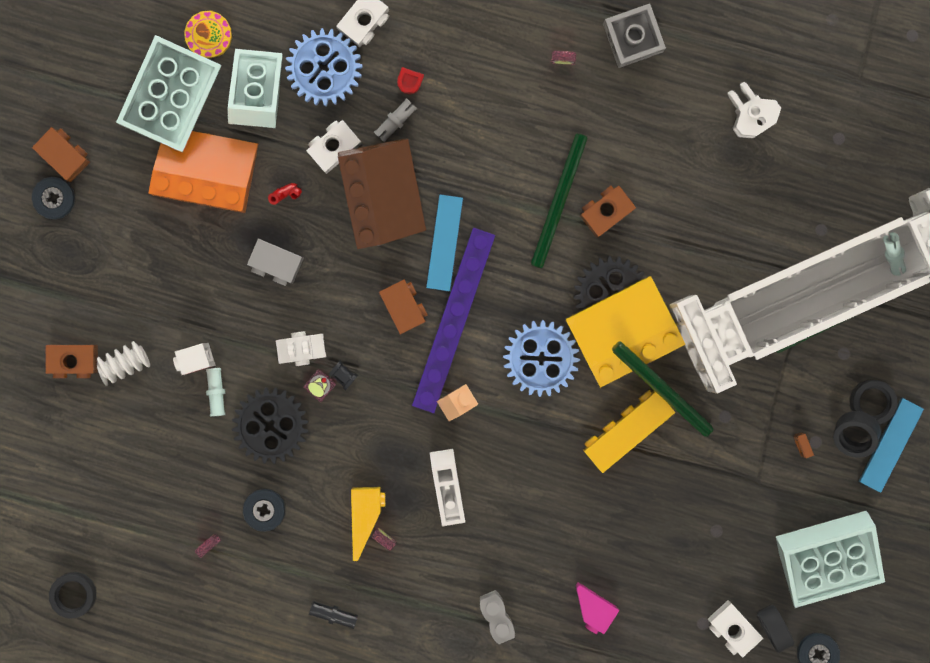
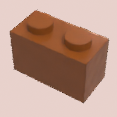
[32,127,90,182]
[379,279,428,334]

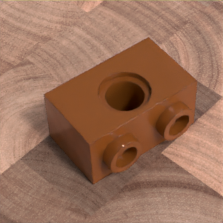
[580,186,636,238]
[46,345,98,378]

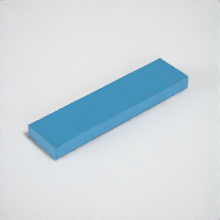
[426,195,463,291]
[859,398,924,493]

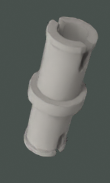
[374,98,417,143]

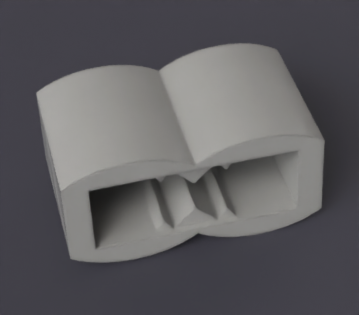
[480,590,515,644]

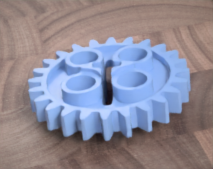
[285,28,363,106]
[503,320,580,397]

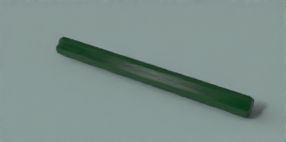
[531,133,587,268]
[612,341,714,437]

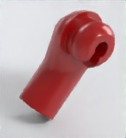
[268,183,302,205]

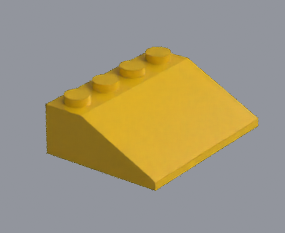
[566,276,686,388]

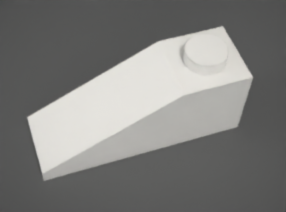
[430,449,465,526]

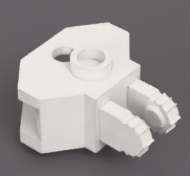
[728,82,781,138]
[276,331,327,366]

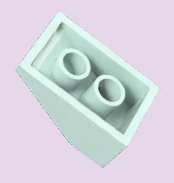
[228,49,282,128]

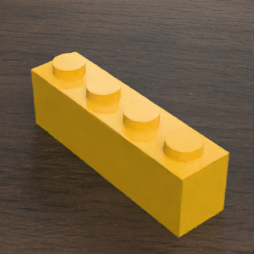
[583,390,675,473]

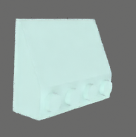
[116,35,222,152]
[776,511,885,608]

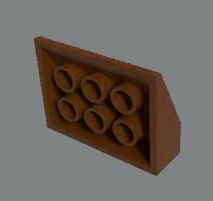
[338,138,426,249]

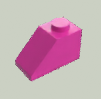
[576,582,619,634]

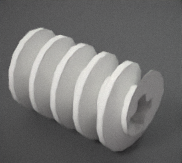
[97,341,150,386]

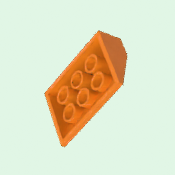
[149,131,259,213]

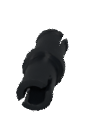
[308,601,358,629]

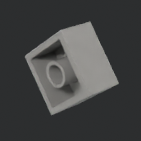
[603,3,666,68]

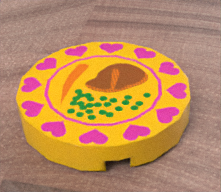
[184,11,232,59]

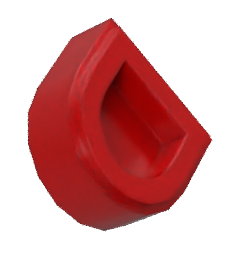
[397,67,424,95]

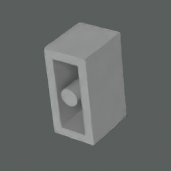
[247,239,304,286]

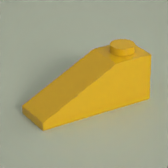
[351,487,386,561]

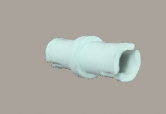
[883,232,906,276]
[206,368,226,416]

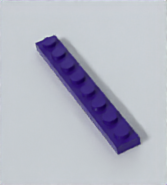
[412,228,495,413]

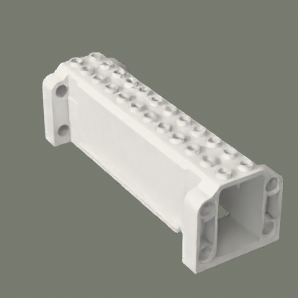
[669,188,930,393]

